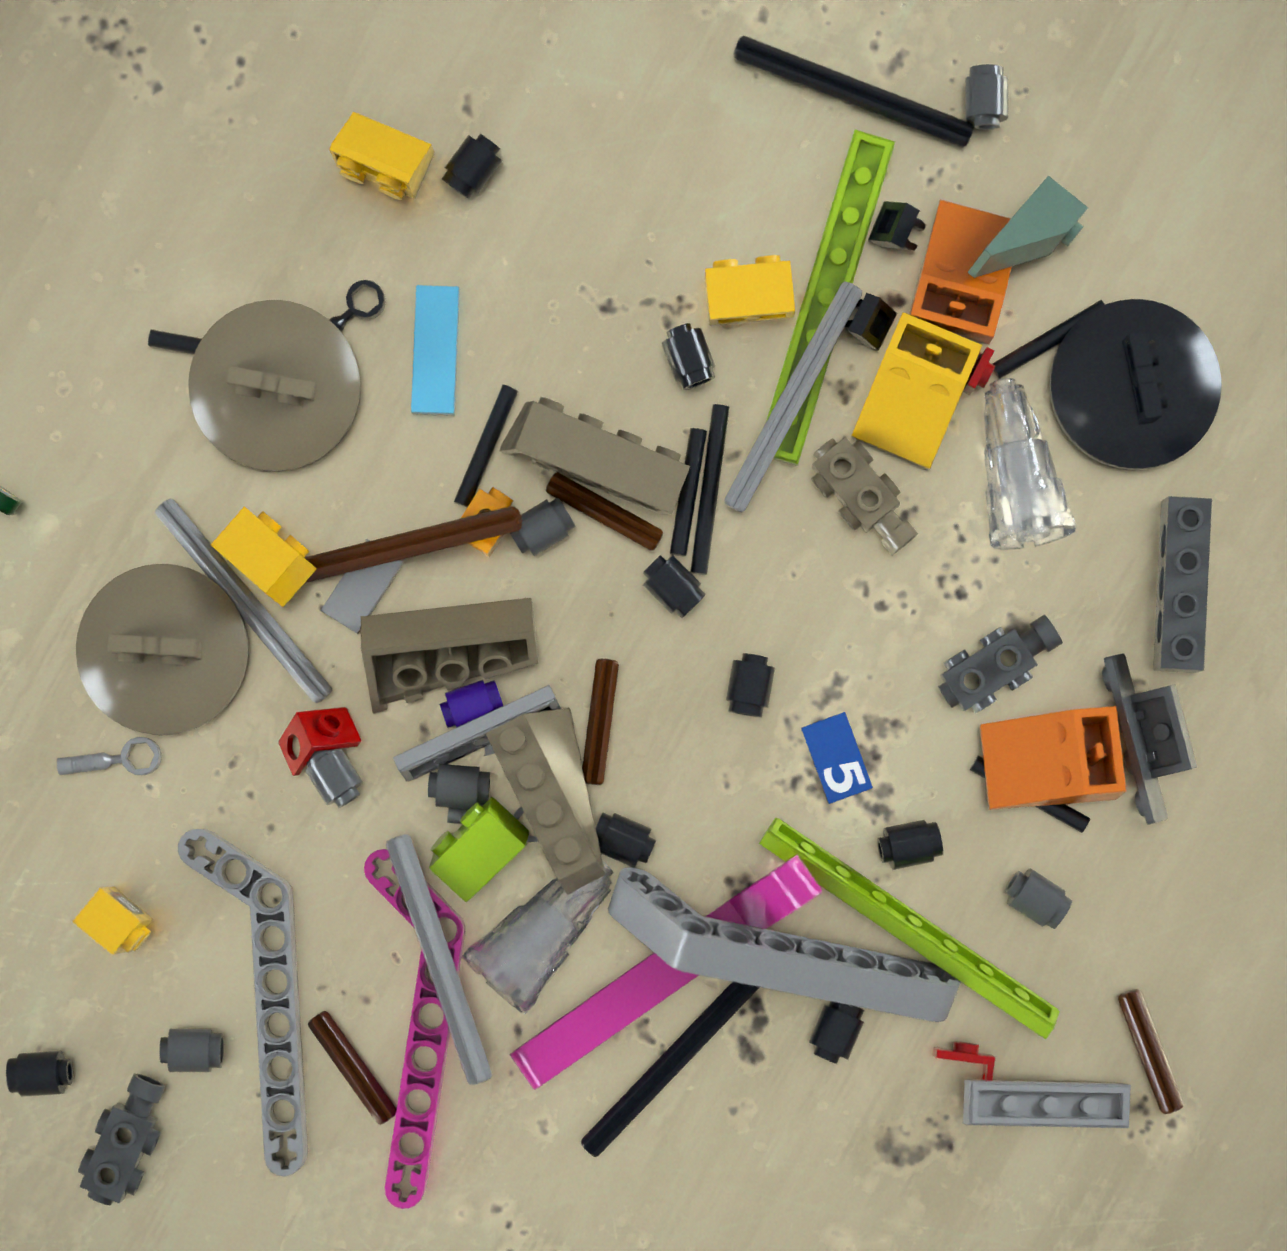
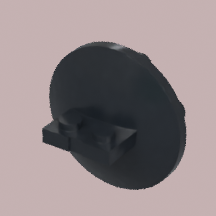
[1050,299,1222,470]

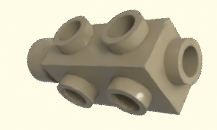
[811,437,918,555]

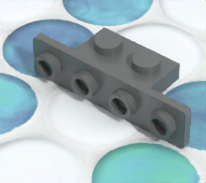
[1102,653,1197,825]

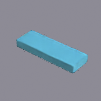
[411,285,459,415]

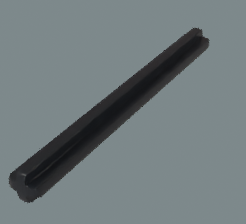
[734,36,974,147]
[581,982,760,1157]

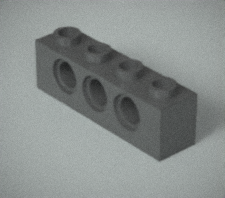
[1153,496,1212,673]

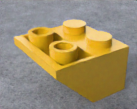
[329,112,434,200]

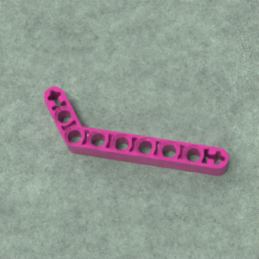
[364,849,465,1209]
[509,855,823,1090]

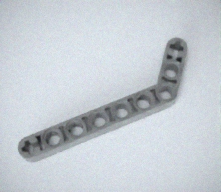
[178,829,308,1176]
[608,867,961,1022]

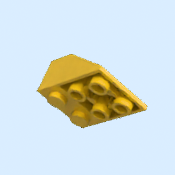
[851,312,982,470]

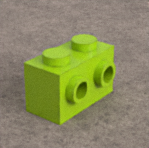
[429,796,529,903]

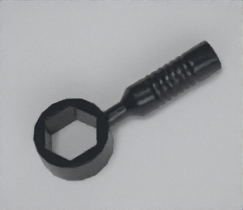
[329,280,386,332]

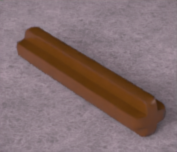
[546,472,663,550]
[582,658,619,785]
[1118,989,1183,1114]
[308,1011,397,1125]

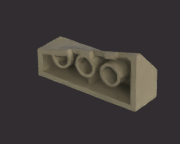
[499,397,690,514]
[361,598,538,714]
[485,708,605,894]

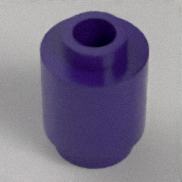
[439,680,503,728]

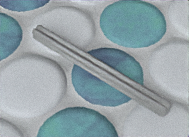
[725,281,862,512]
[155,499,332,703]
[386,834,492,1085]

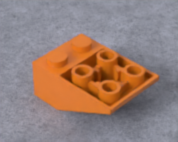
[909,200,1012,344]
[980,706,1126,810]

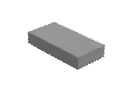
[321,539,404,634]

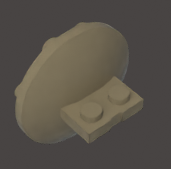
[188,300,360,471]
[76,564,248,735]

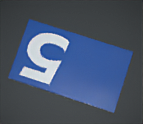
[801,712,873,804]

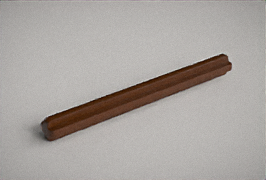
[304,506,522,583]

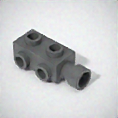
[938,614,1063,713]
[78,1073,165,1205]

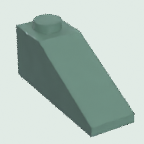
[967,176,1088,278]

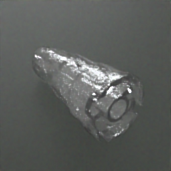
[984,378,1077,550]
[462,861,613,1014]

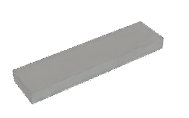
[393,685,561,781]
[963,1080,1131,1128]

